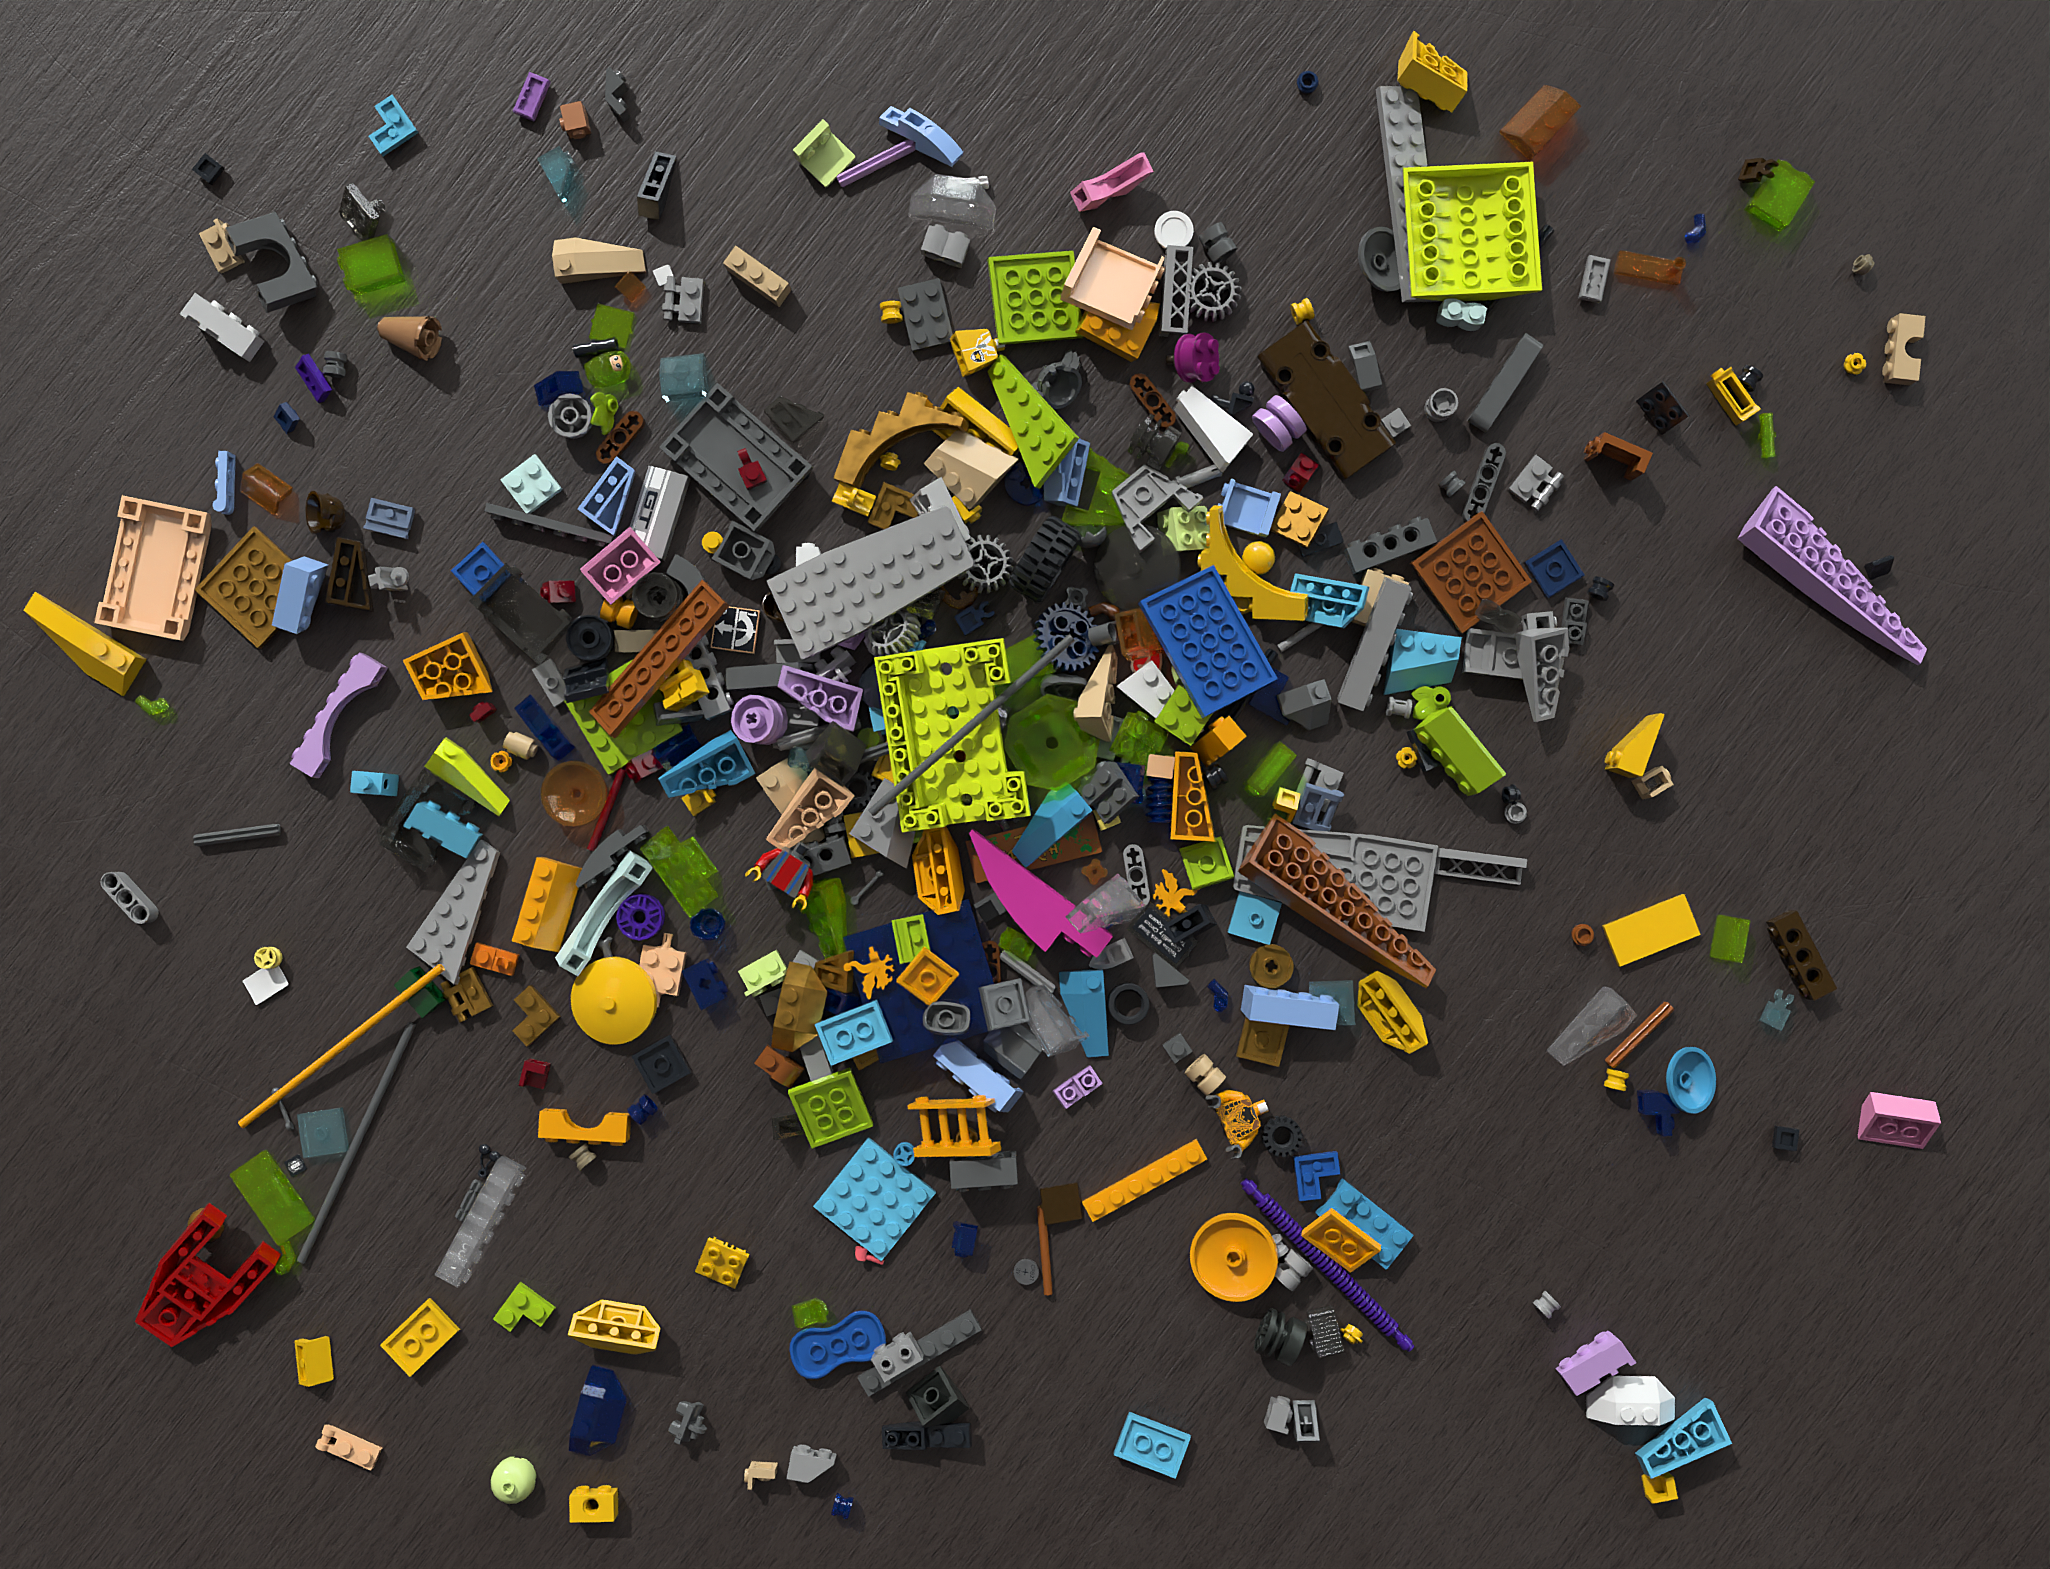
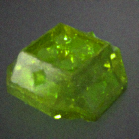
[1004,694,1100,791]

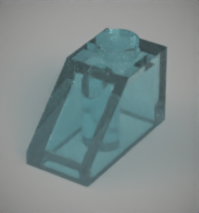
[537,146,575,202]

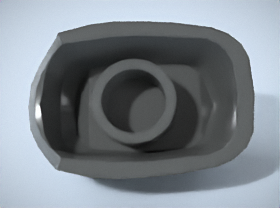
[1040,673,1087,706]
[923,1002,971,1035]

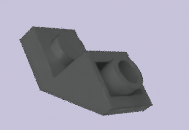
[605,66,630,122]
[1349,341,1382,392]

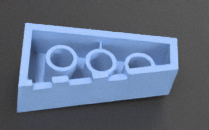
[1241,985,1339,1030]
[933,1035,1024,1113]

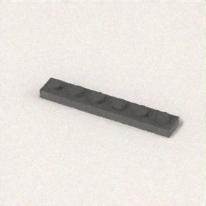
[485,503,616,548]
[857,1309,982,1397]

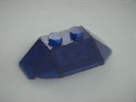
[569,1364,627,1456]

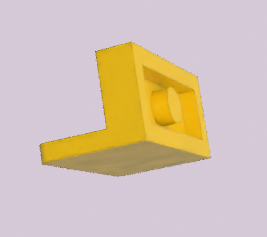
[294,1336,334,1387]

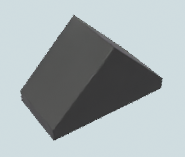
[1152,952,1190,987]
[1293,1400,1320,1443]

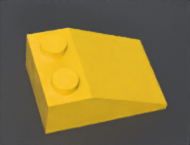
[1605,713,1664,778]

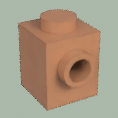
[559,101,591,139]

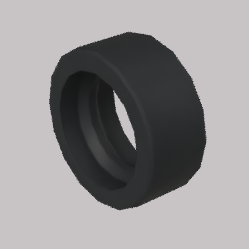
[1108,983,1149,1025]

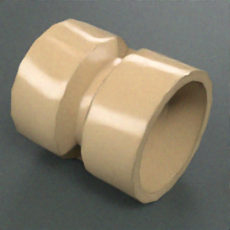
[1185,1054,1226,1096]

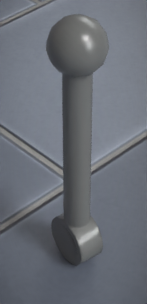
[850,870,884,905]
[271,1088,294,1131]

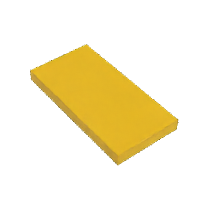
[1602,894,1701,966]

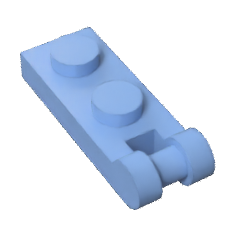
[213,451,236,515]

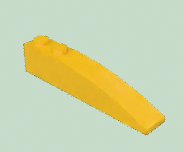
[24,592,147,696]

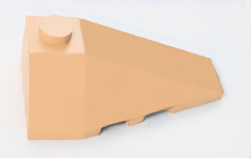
[766,764,854,849]

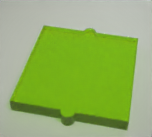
[589,303,635,348]

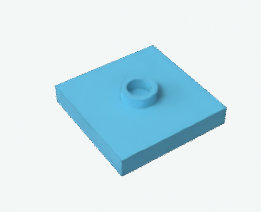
[1227,891,1282,945]

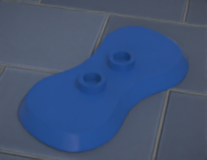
[790,1311,886,1379]

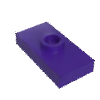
[295,354,332,403]

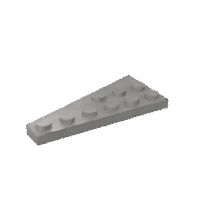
[406,840,500,985]

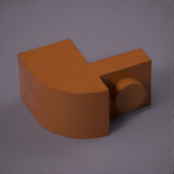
[754,1045,805,1088]

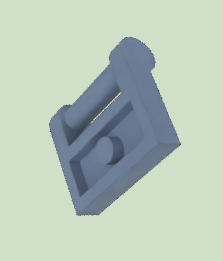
[1292,783,1344,832]

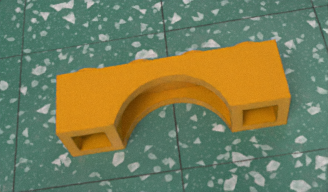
[538,1108,631,1146]

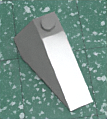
[1515,628,1569,722]

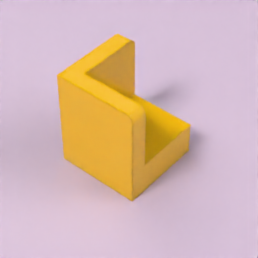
[1272,787,1300,823]
[1641,1472,1678,1503]

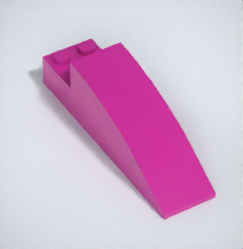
[969,829,1113,958]

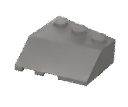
[849,778,916,869]

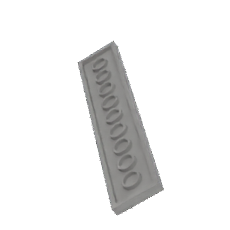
[1376,86,1438,302]

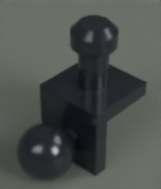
[1210,381,1255,416]

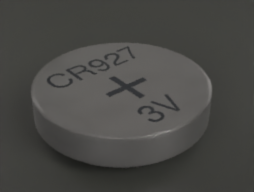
[1014,1259,1039,1285]

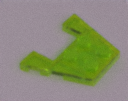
[1062,447,1130,526]

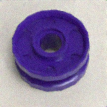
[616,893,665,940]

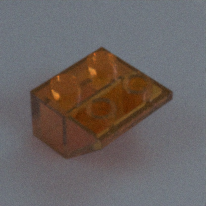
[1115,609,1165,662]

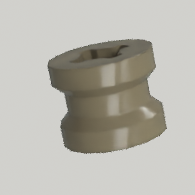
[569,1143,597,1171]

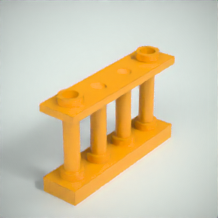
[908,1095,1001,1157]

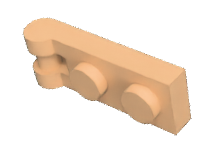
[315,1425,382,1471]

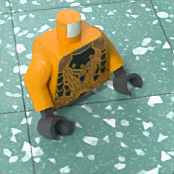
[1206,1090,1269,1160]

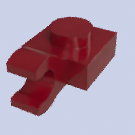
[737,448,767,490]

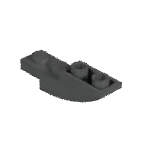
[576,825,650,889]

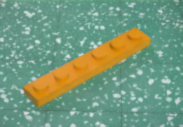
[1082,1139,1207,1222]

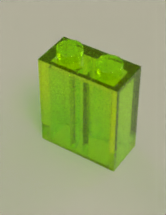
[1744,159,1815,232]
[337,234,406,296]
[1242,742,1297,797]

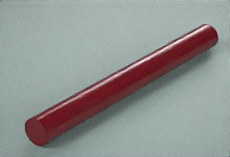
[587,768,626,851]

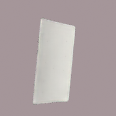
[243,966,288,1005]

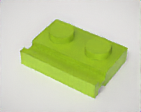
[892,914,931,964]

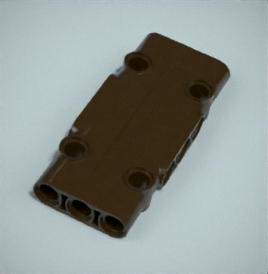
[1257,320,1396,480]

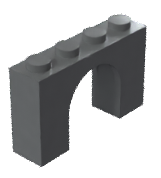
[225,212,318,313]

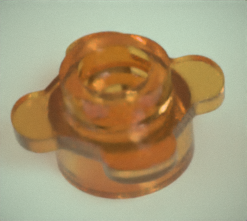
[1082,859,1108,885]

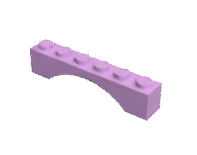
[290,653,388,778]

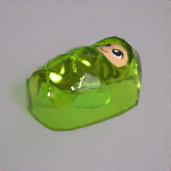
[584,351,631,388]

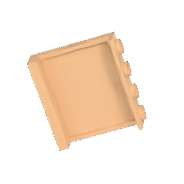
[1060,227,1165,330]

